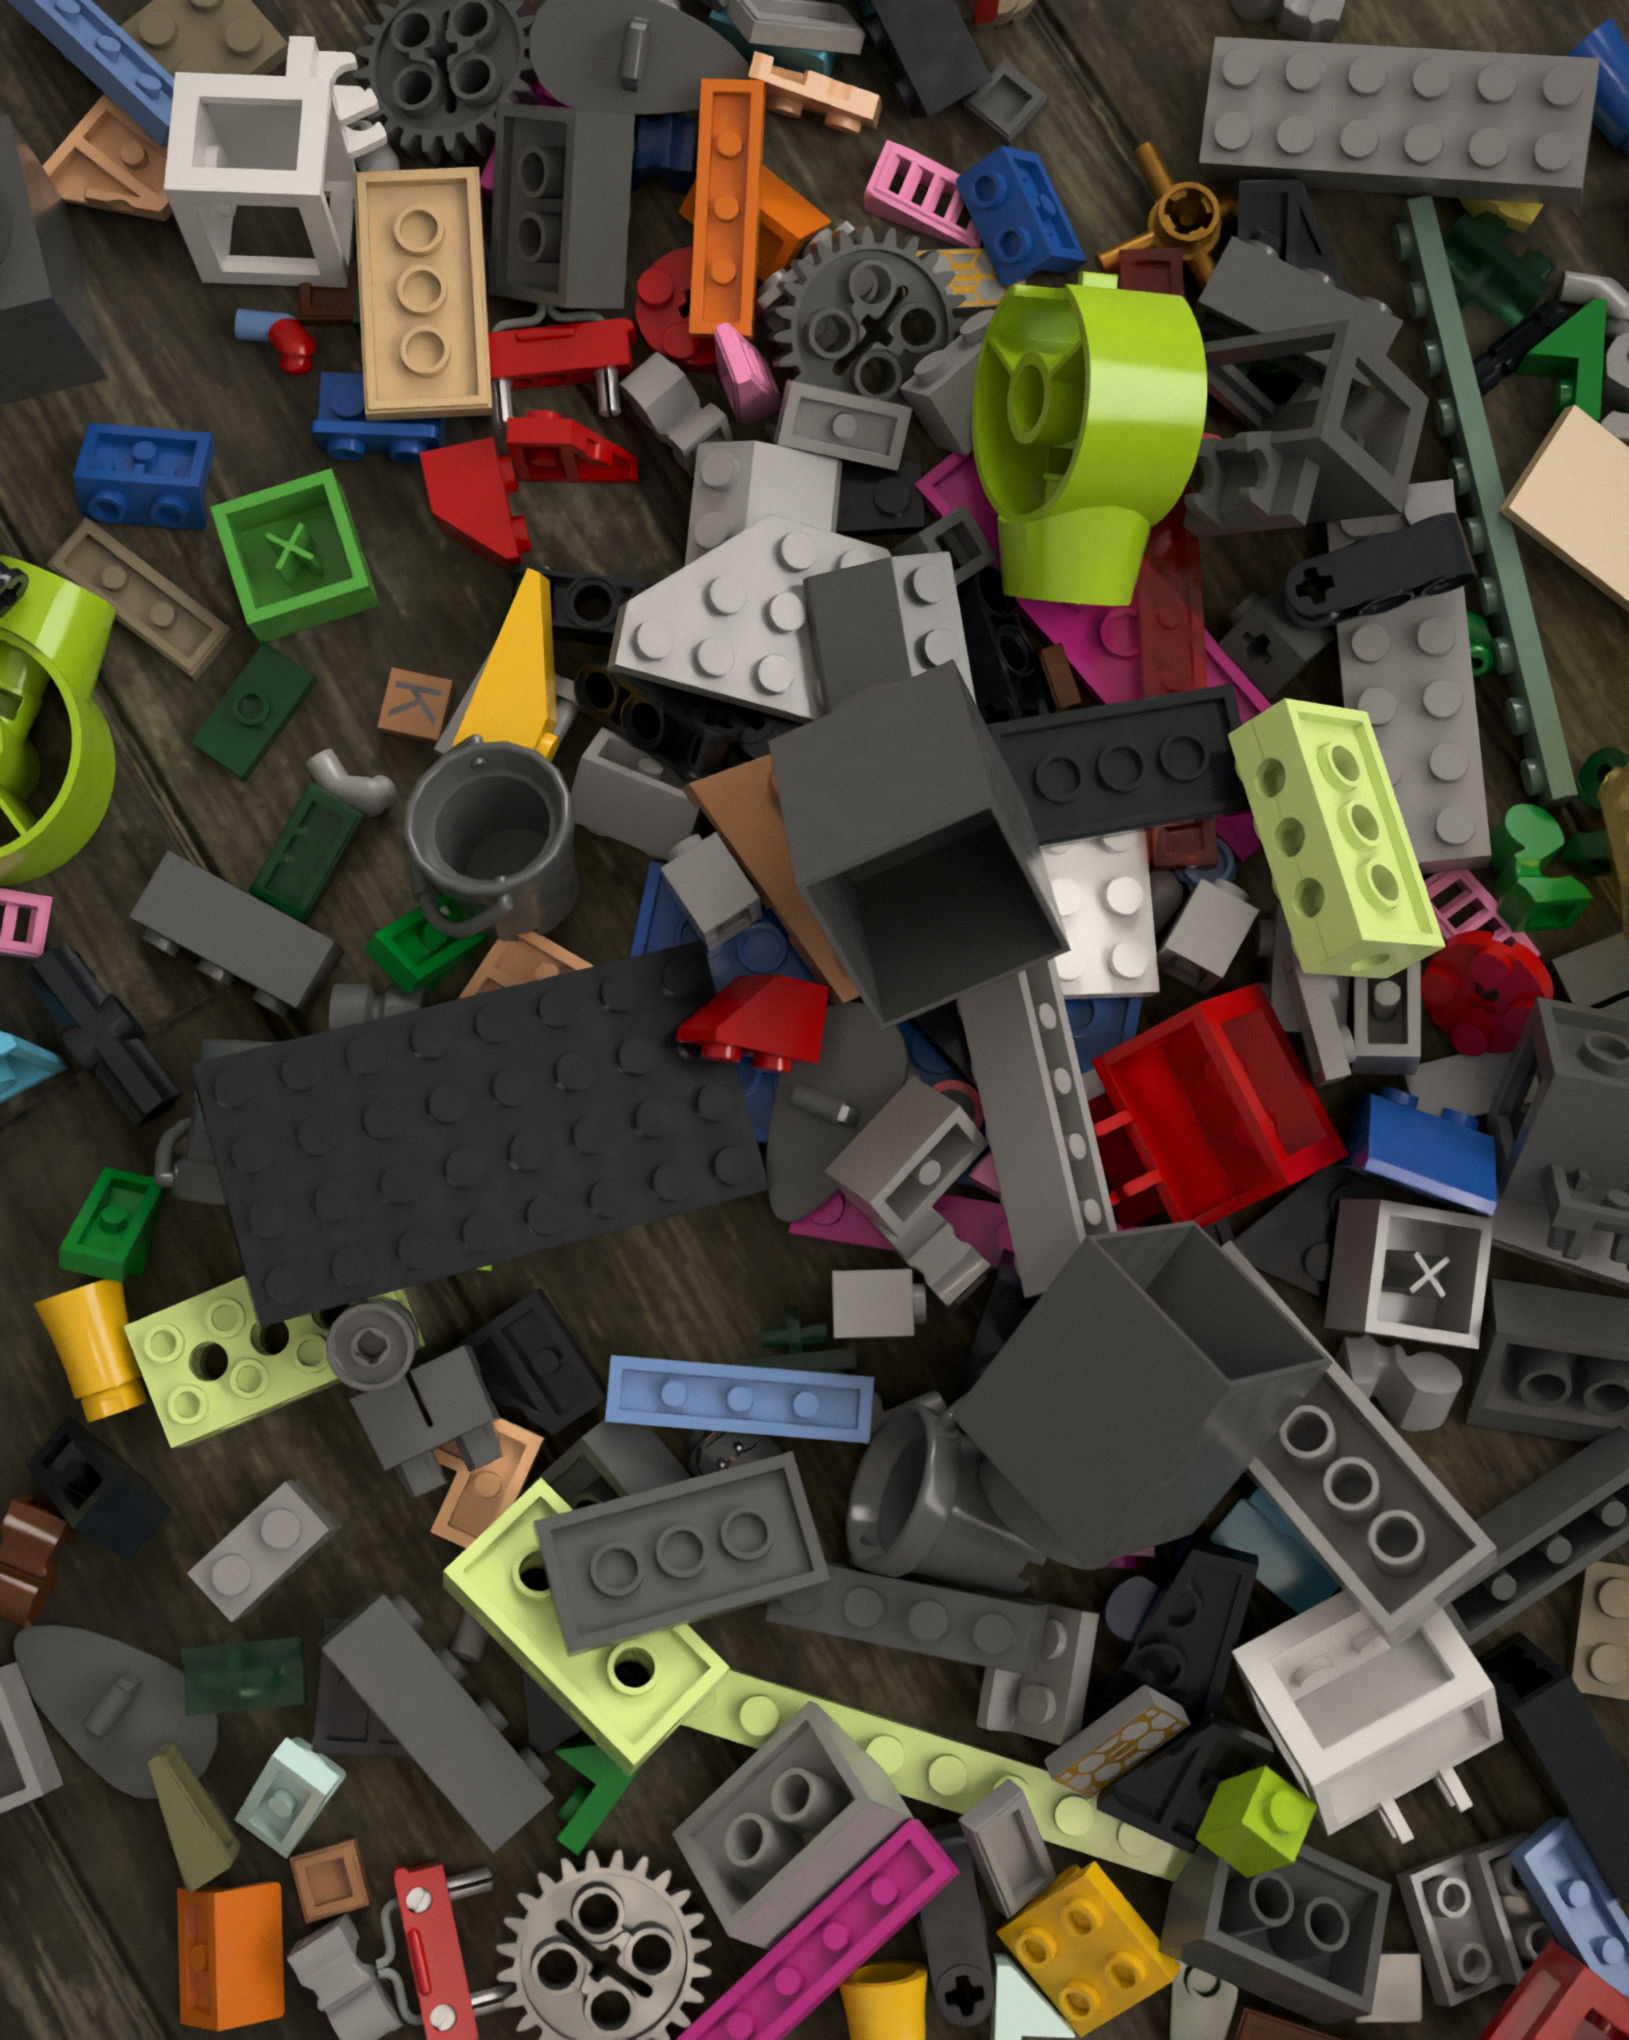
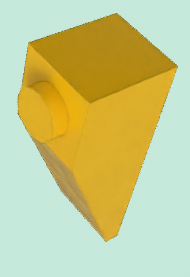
[452,568,560,762]

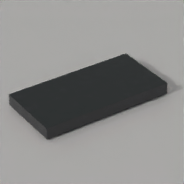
[987,683,1252,850]

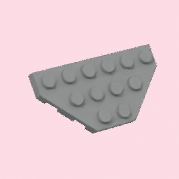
[607,514,892,724]

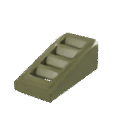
[147,1740,241,1893]

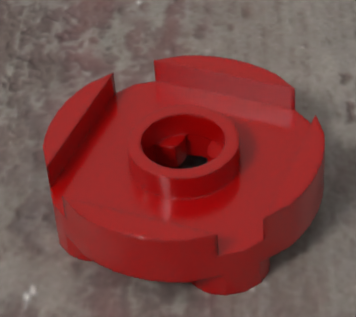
[635,246,758,373]
[1421,930,1554,1057]

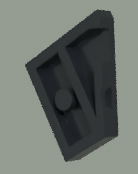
[1097,1713,1273,1855]

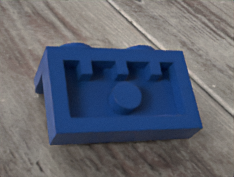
[956,146,1088,287]
[311,372,446,464]
[73,423,215,530]

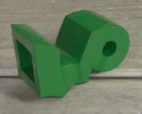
[1490,803,1593,933]

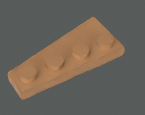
[682,754,860,1006]

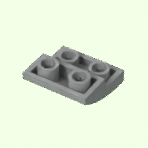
[1395,1832,1561,2007]

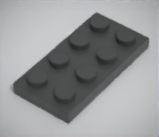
[533,1451,831,1657]

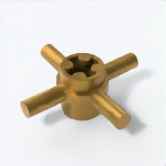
[1095,141,1233,293]

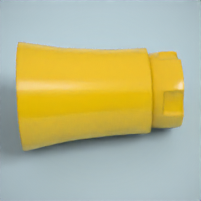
[33,1279,147,1423]
[839,1959,929,2040]

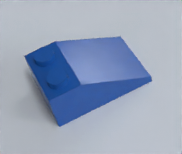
[1336,1085,1497,1216]

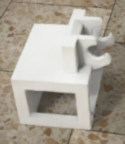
[164,36,388,288]
[1232,1591,1503,1845]

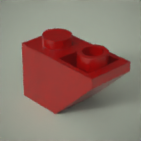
[419,437,532,573]
[676,975,829,1074]

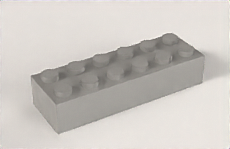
[1199,37,1600,206]
[1325,479,1491,874]
[1221,1240,1498,1649]

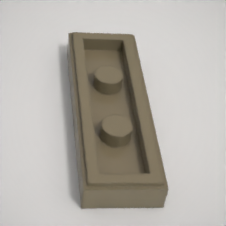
[46,517,235,681]

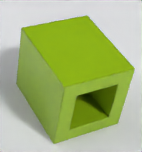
[1195,1765,1318,1878]

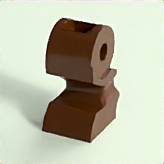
[0,1493,77,1630]

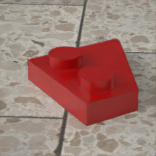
[506,410,639,484]

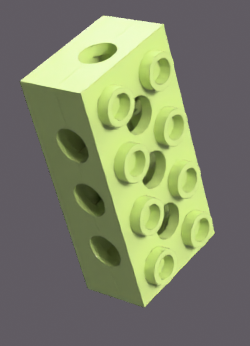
[1227,698,1446,979]
[123,1276,426,1448]
[443,1478,730,1777]

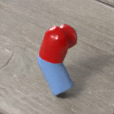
[235,308,316,375]

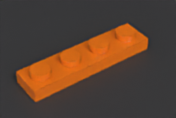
[689,78,766,340]

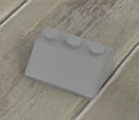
[685,440,843,566]
[672,1700,915,1951]

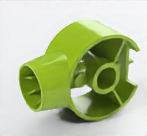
[971,271,1207,606]
[0,555,117,886]

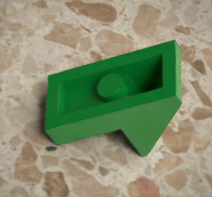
[1515,299,1607,422]
[363,893,490,995]
[59,1167,166,1283]
[554,1738,646,1856]

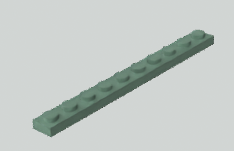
[1391,195,1578,810]

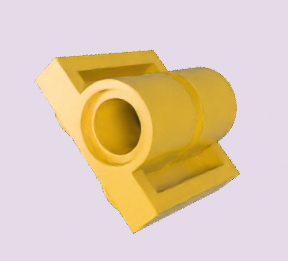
[996,1861,1181,2037]

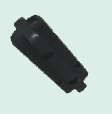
[1472,299,1570,396]

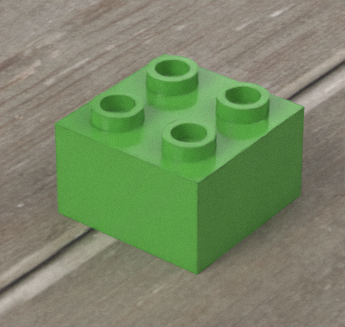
[210,468,380,644]

